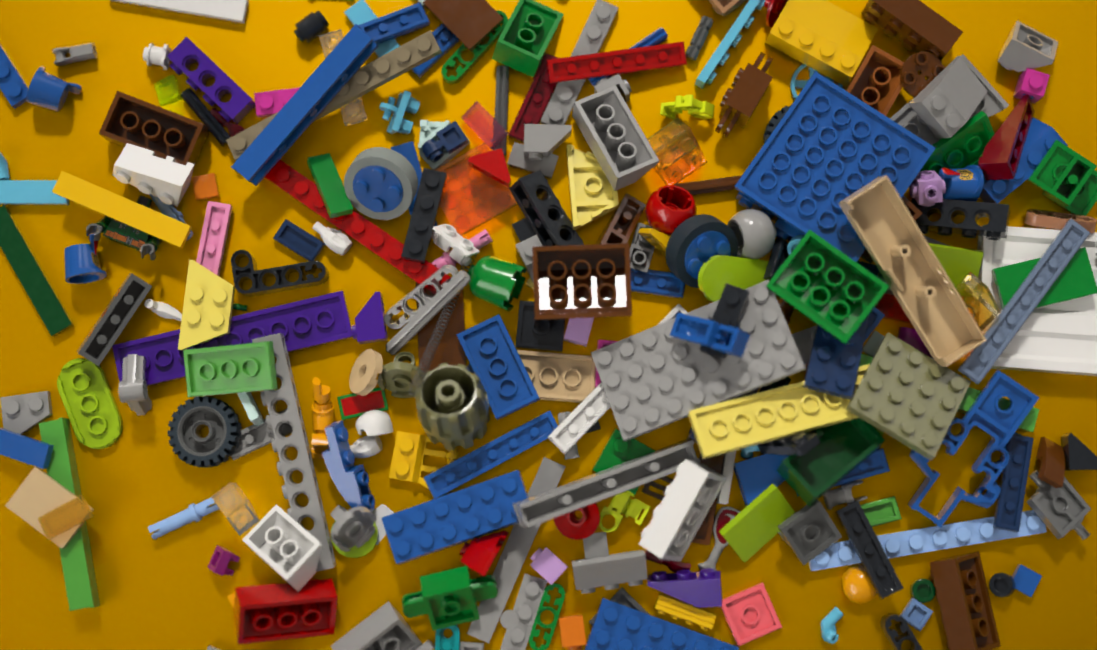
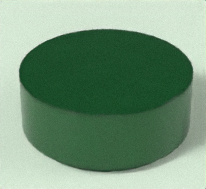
[910,578,936,603]

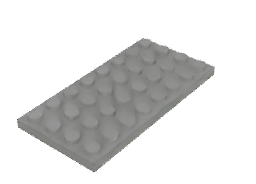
[591,280,806,442]

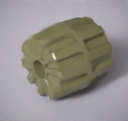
[415,363,490,451]

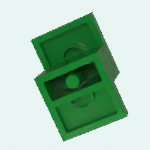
[1028,140,1097,216]

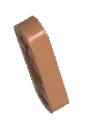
[1025,209,1097,233]

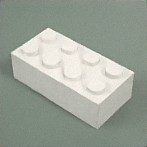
[639,459,727,562]

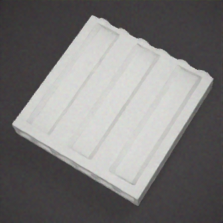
[974,225,1097,376]

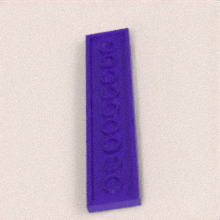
[112,291,353,386]

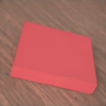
[720,582,782,646]

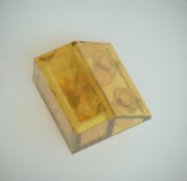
[647,117,707,185]

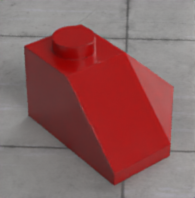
[459,530,509,576]

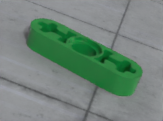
[529,583,565,650]

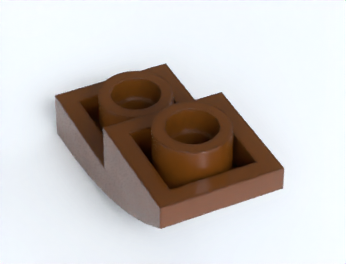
[1036,437,1065,488]

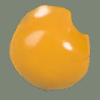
[842,564,877,604]

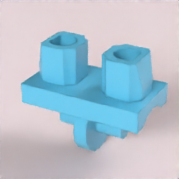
[379,90,420,135]

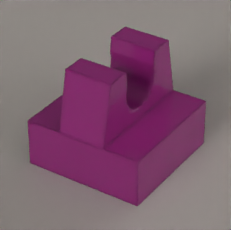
[208,545,240,576]

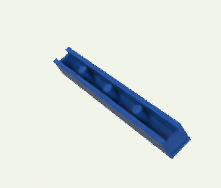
[231,24,378,186]

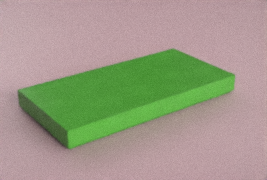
[183,341,277,397]

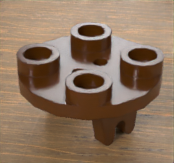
[900,51,946,98]

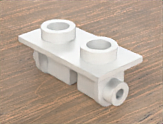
[431,223,480,266]

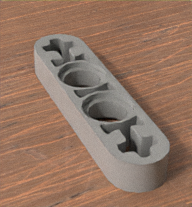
[384,265,459,329]

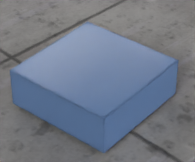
[900,597,933,631]

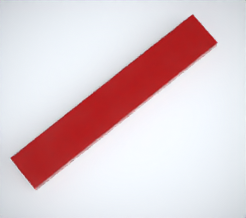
[546,41,687,84]

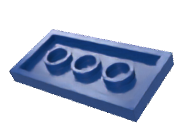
[457,314,540,420]

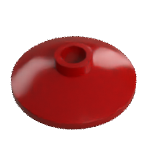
[764,0,788,27]
[554,502,600,540]

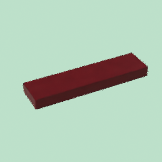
[508,53,558,144]

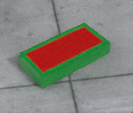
[337,387,389,420]

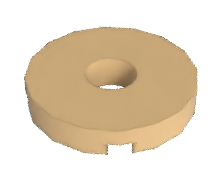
[349,349,383,396]

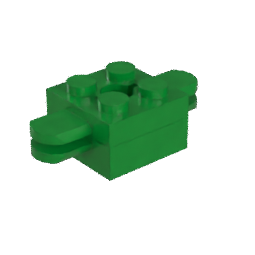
[402,566,498,630]

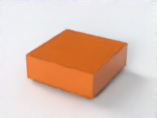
[192,173,220,201]

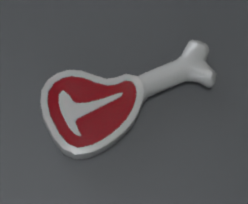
[698,506,741,571]

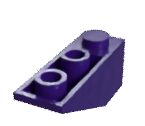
[647,568,723,608]

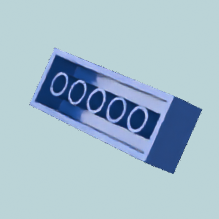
[381,470,529,565]

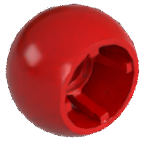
[645,185,697,236]

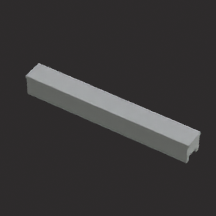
[513,439,701,528]

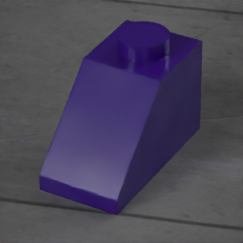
[352,292,388,344]

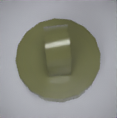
[378,351,424,398]

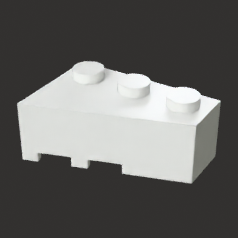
[112,143,195,207]

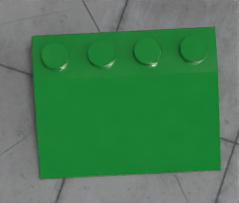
[766,229,889,344]

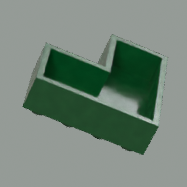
[776,418,885,507]

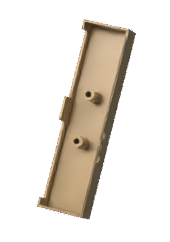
[838,176,987,367]

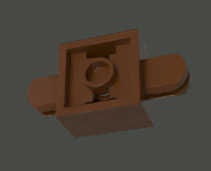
[715,52,773,138]

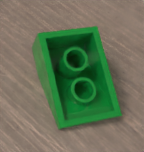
[492,0,564,78]

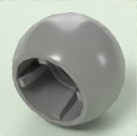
[727,209,776,259]

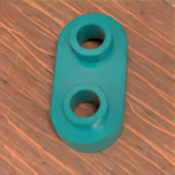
[435,625,460,650]

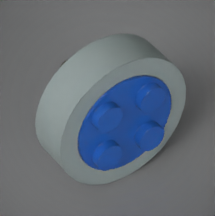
[344,147,418,220]

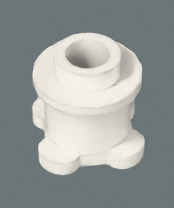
[143,43,172,70]

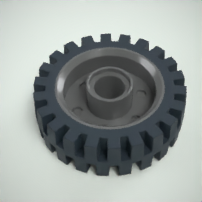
[168,396,242,467]

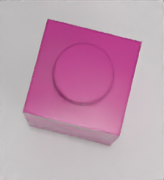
[1013,68,1050,103]

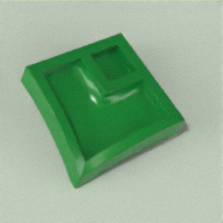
[592,428,656,495]

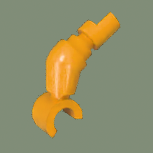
[311,377,334,459]

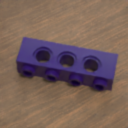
[167,37,255,124]

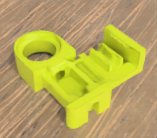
[660,95,715,120]
[599,490,651,533]

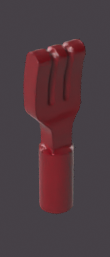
[210,107,245,137]
[645,550,691,573]

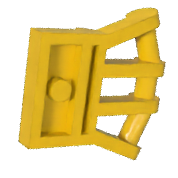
[389,431,460,497]

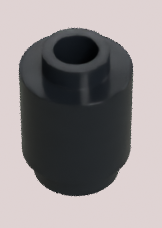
[294,10,329,44]

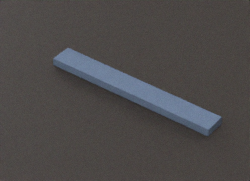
[958,219,1090,384]

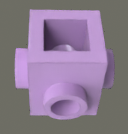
[909,170,946,207]

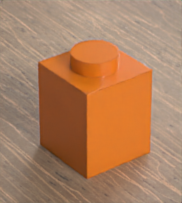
[559,614,586,650]

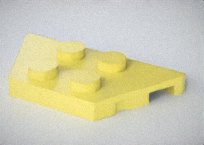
[566,144,619,230]
[178,259,235,351]

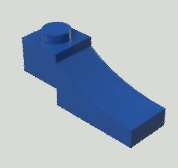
[670,313,750,358]

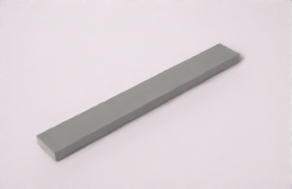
[467,457,566,643]

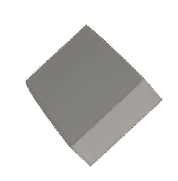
[630,222,655,273]

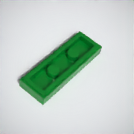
[307,153,353,218]

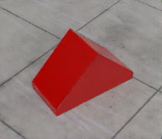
[468,148,511,188]

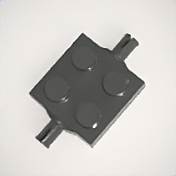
[1026,470,1091,540]

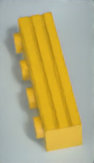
[654,594,717,631]

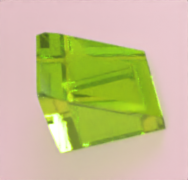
[154,74,183,106]

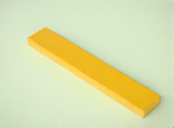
[52,171,192,249]

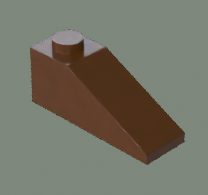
[596,193,646,244]

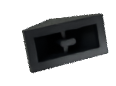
[1061,433,1097,471]

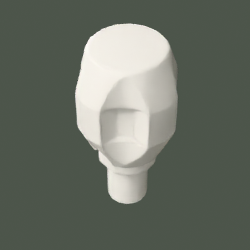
[312,221,352,255]
[350,435,383,458]

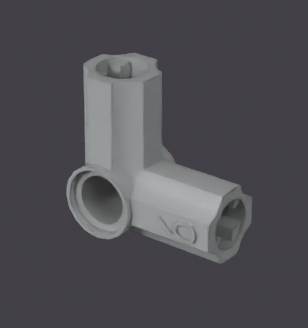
[118,354,152,416]

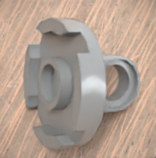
[330,505,377,552]

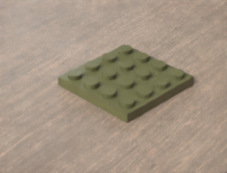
[846,332,971,460]

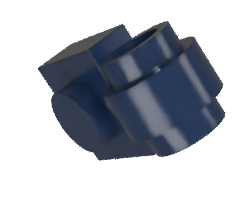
[422,121,469,162]

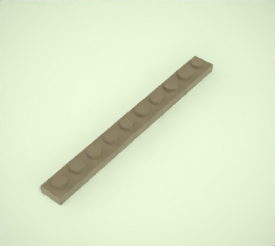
[226,30,442,160]

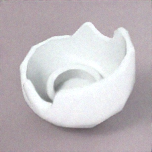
[355,410,393,436]

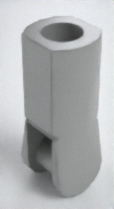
[52,42,97,66]

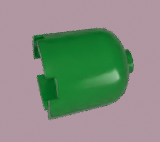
[468,255,527,311]

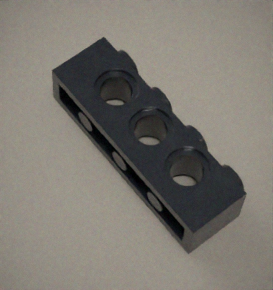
[509,170,584,246]
[911,198,1010,241]

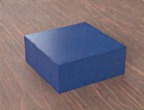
[1012,564,1042,597]

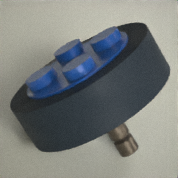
[666,214,738,288]

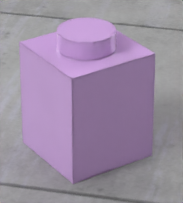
[564,317,594,347]
[530,547,567,585]

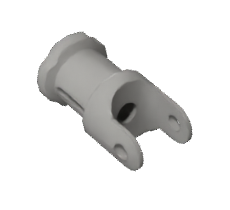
[823,480,868,510]

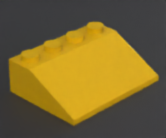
[765,0,878,87]

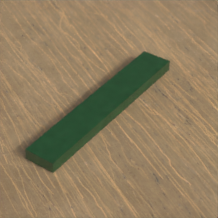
[0,205,74,337]

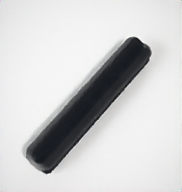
[181,88,231,146]

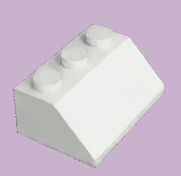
[242,505,323,591]

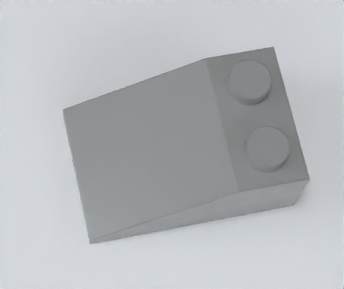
[909,56,988,139]

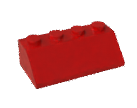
[234,578,338,645]

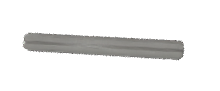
[385,270,470,355]

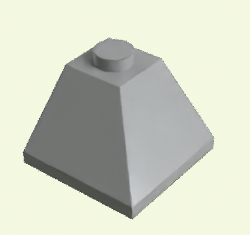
[998,21,1058,72]

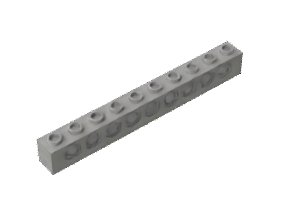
[252,333,337,572]

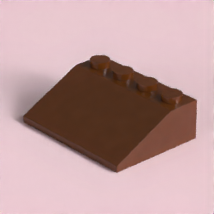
[532,243,632,320]

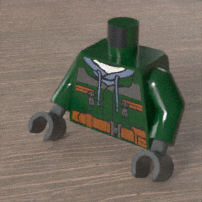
[86,195,162,260]

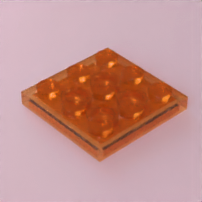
[435,143,518,236]

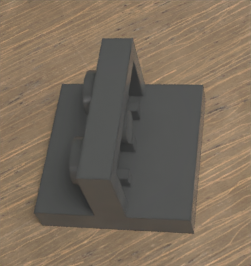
[777,500,842,565]

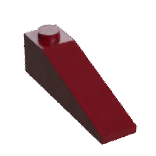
[978,95,1034,180]

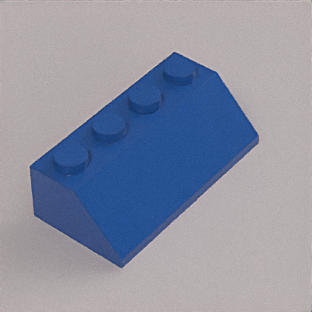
[978,117,1068,204]

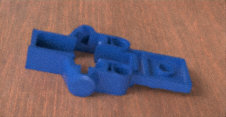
[908,370,1039,528]

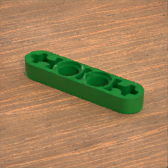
[441,10,508,84]

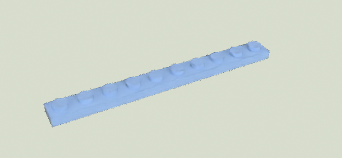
[809,510,1047,571]

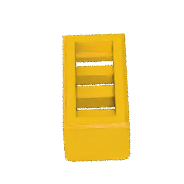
[638,228,670,257]

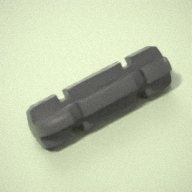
[685,16,713,60]

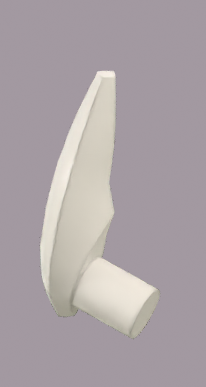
[144,299,182,321]

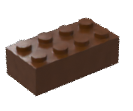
[861,0,963,61]
[99,91,209,167]

